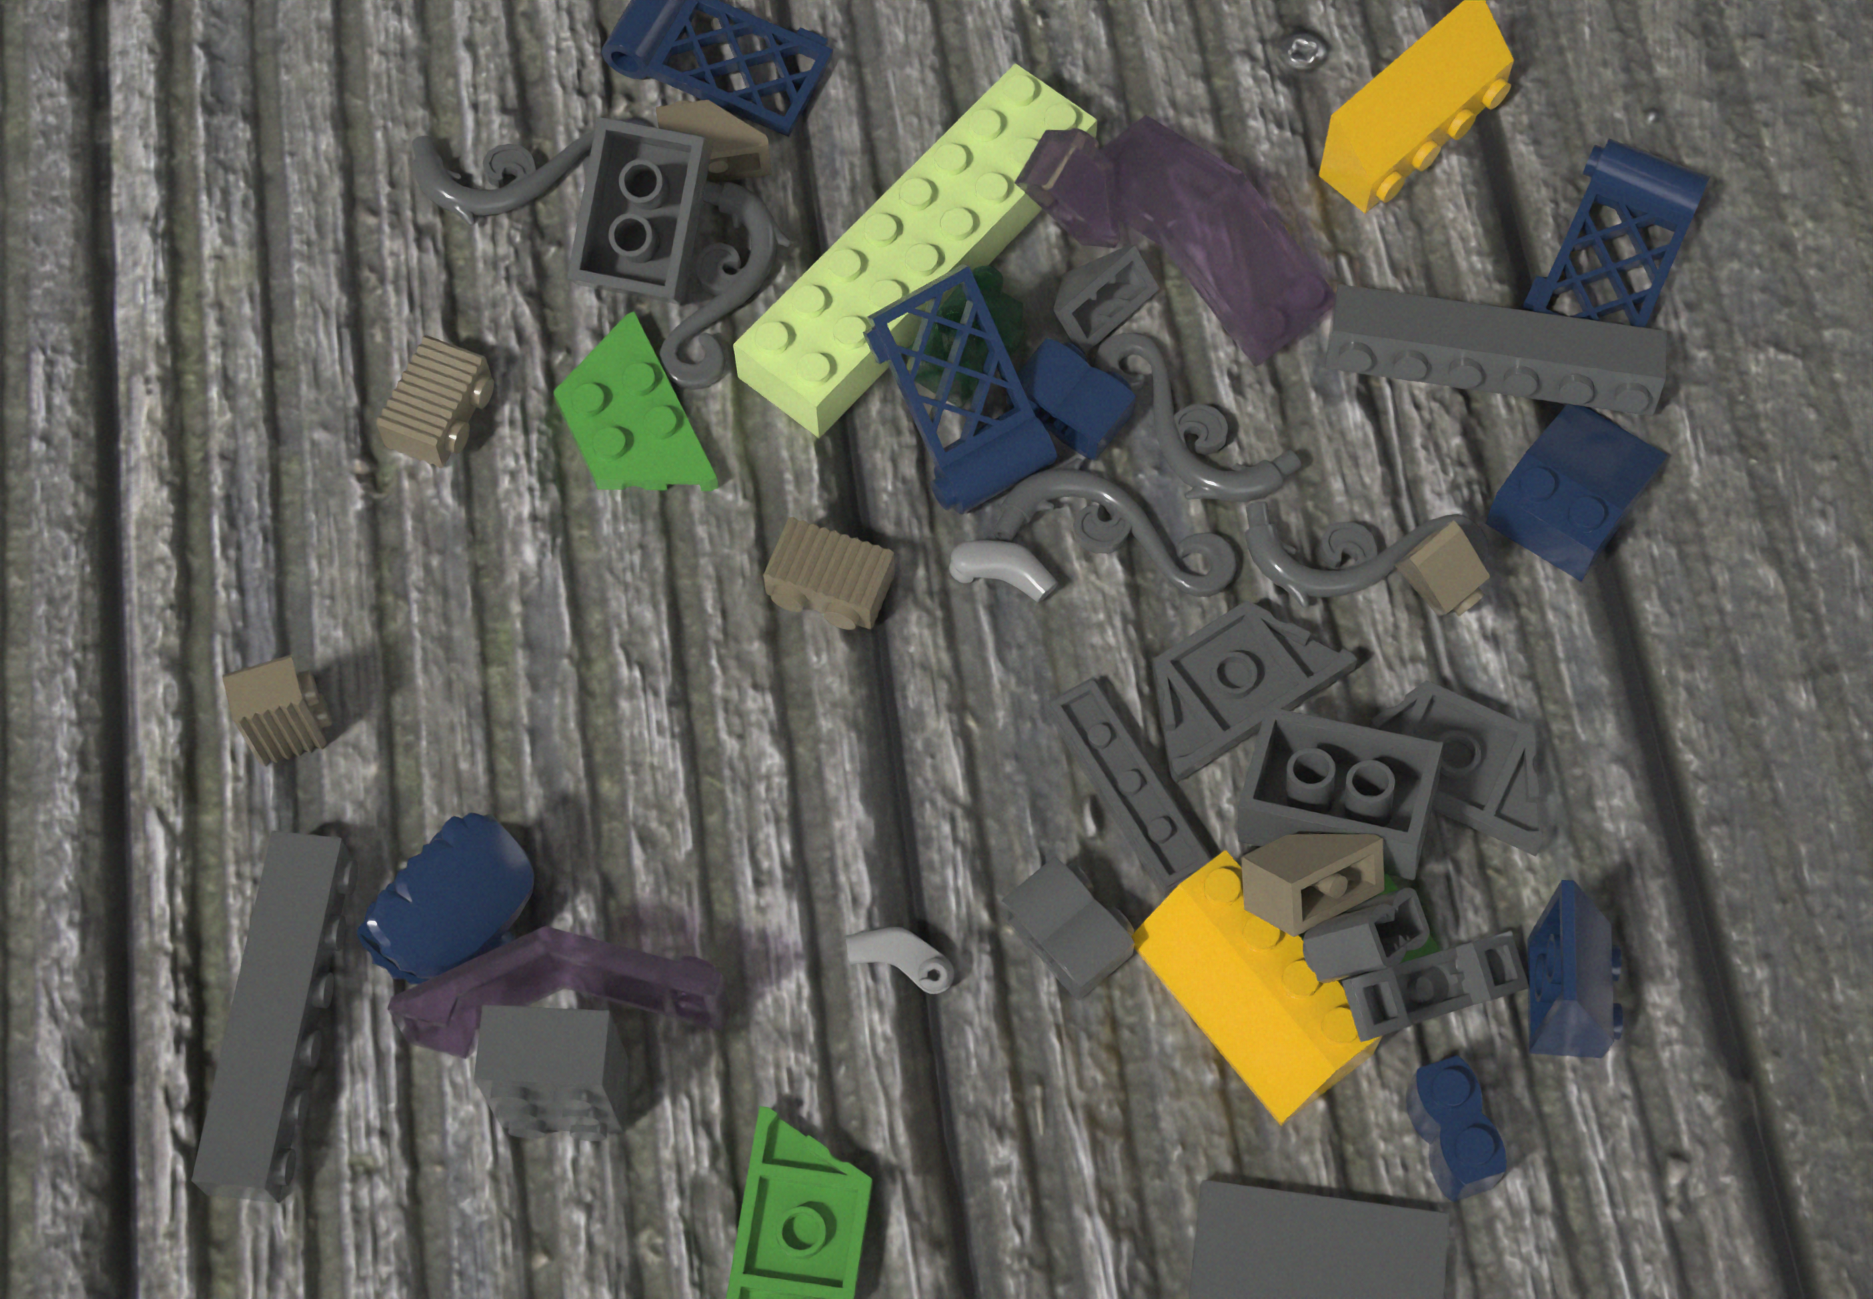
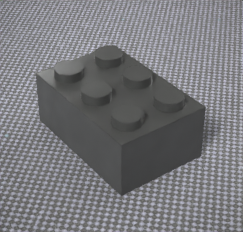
[567,117,713,305]
[1238,707,1443,880]
[474,1005,630,1141]

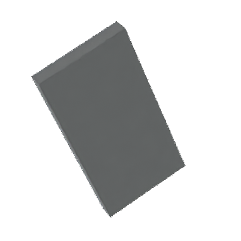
[1188,1180,1450,1299]

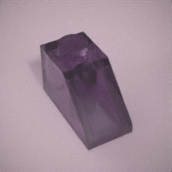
[1014,128,1120,248]

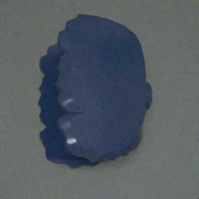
[357,812,535,988]

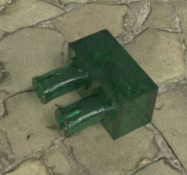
[907,266,1025,408]

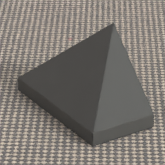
[1053,245,1160,354]

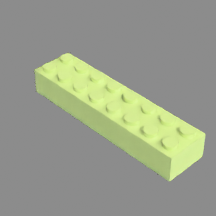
[733,63,1097,438]

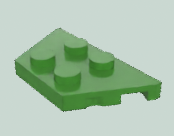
[553,311,719,491]
[726,1106,873,1299]

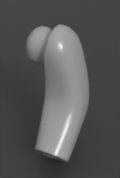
[949,540,1058,603]
[845,926,954,994]

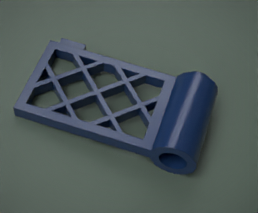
[601,0,833,137]
[1523,138,1710,328]
[863,264,1057,515]

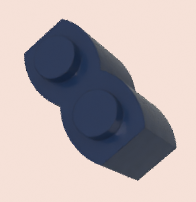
[1006,338,1136,461]
[1406,1055,1507,1202]

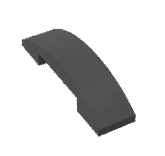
[1342,931,1529,1042]

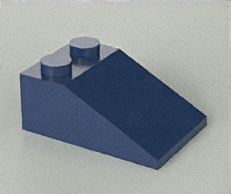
[1485,404,1668,582]
[1527,880,1623,1058]

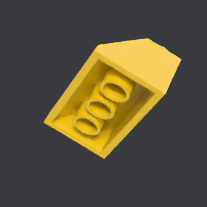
[1319,0,1514,214]
[1131,850,1382,1126]

